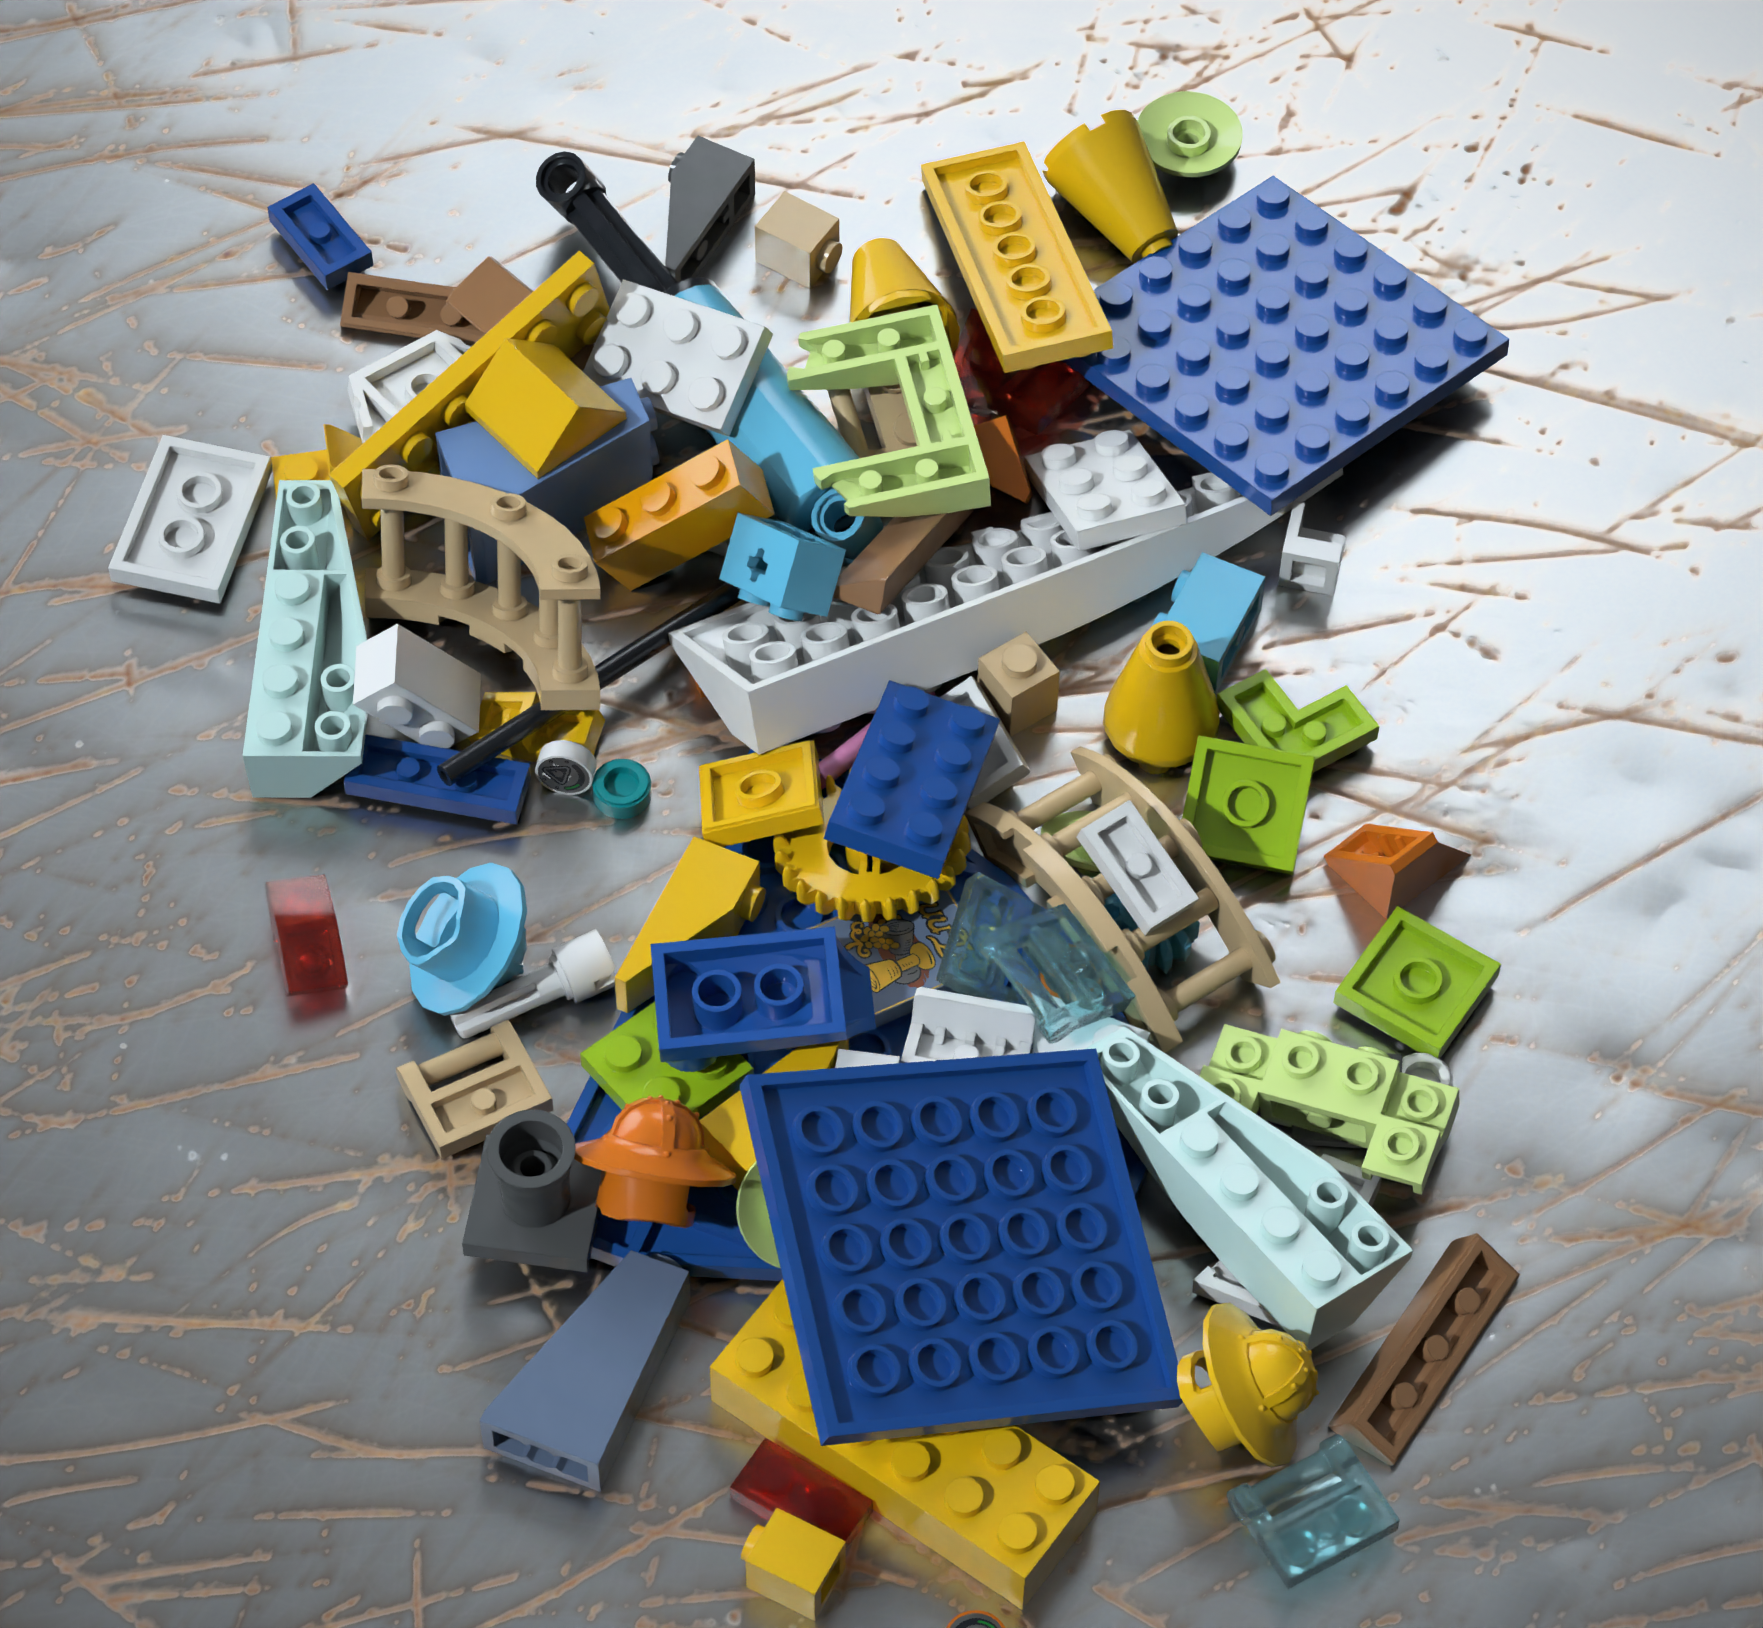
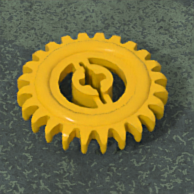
[773,769,971,922]

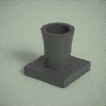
[462,1109,601,1273]

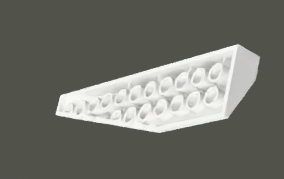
[668,467,1343,755]

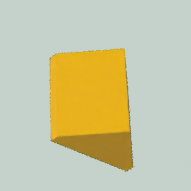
[464,338,627,479]

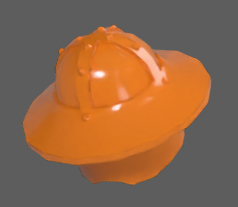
[574,1095,736,1228]

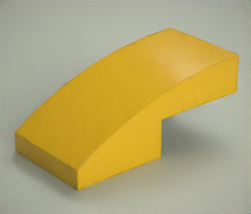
[468,692,605,762]

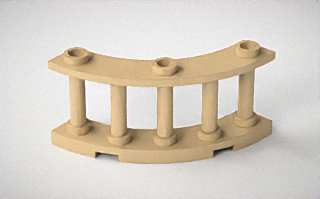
[362,464,600,710]
[965,746,1281,1053]

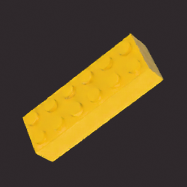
[710,1279,1100,1610]

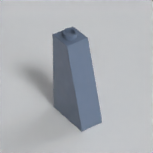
[480,1250,691,1492]

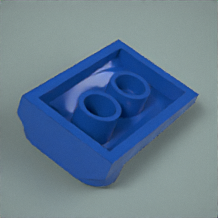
[650,926,876,1072]

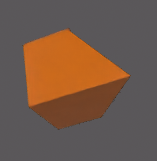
[974,415,1033,505]
[1324,824,1471,920]

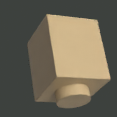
[754,191,843,289]
[977,631,1060,737]

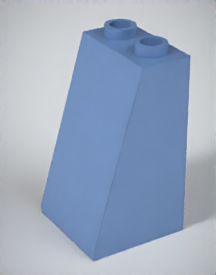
[435,378,659,585]

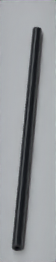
[437,515,856,786]

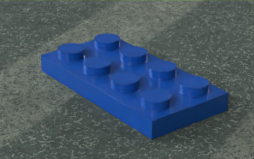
[824,680,1000,879]

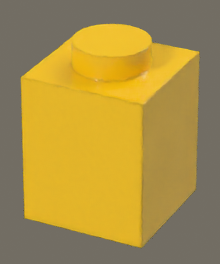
[741,1508,846,1621]

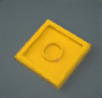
[699,740,824,847]

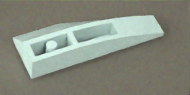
[243,480,368,798]
[1085,1026,1413,1350]

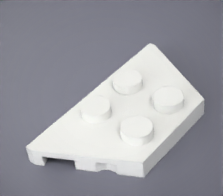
[348,330,471,444]

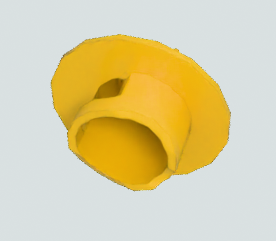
[1177,1302,1319,1468]

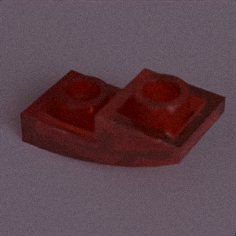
[265,874,348,997]

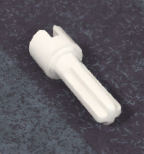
[450,929,615,1038]

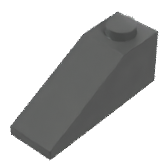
[665,135,756,283]

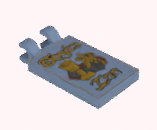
[786,890,995,1050]

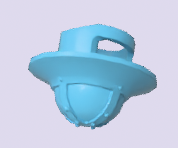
[397,863,527,1016]

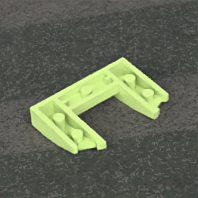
[787,304,991,517]

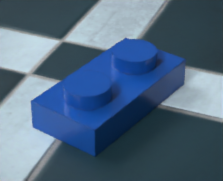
[268,183,373,290]

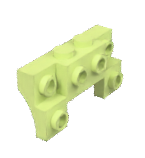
[1199,1024,1460,1195]

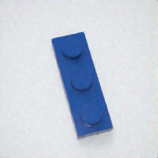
[344,734,531,825]

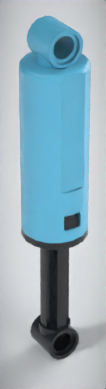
[536,151,883,560]

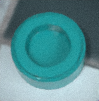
[592,759,652,819]

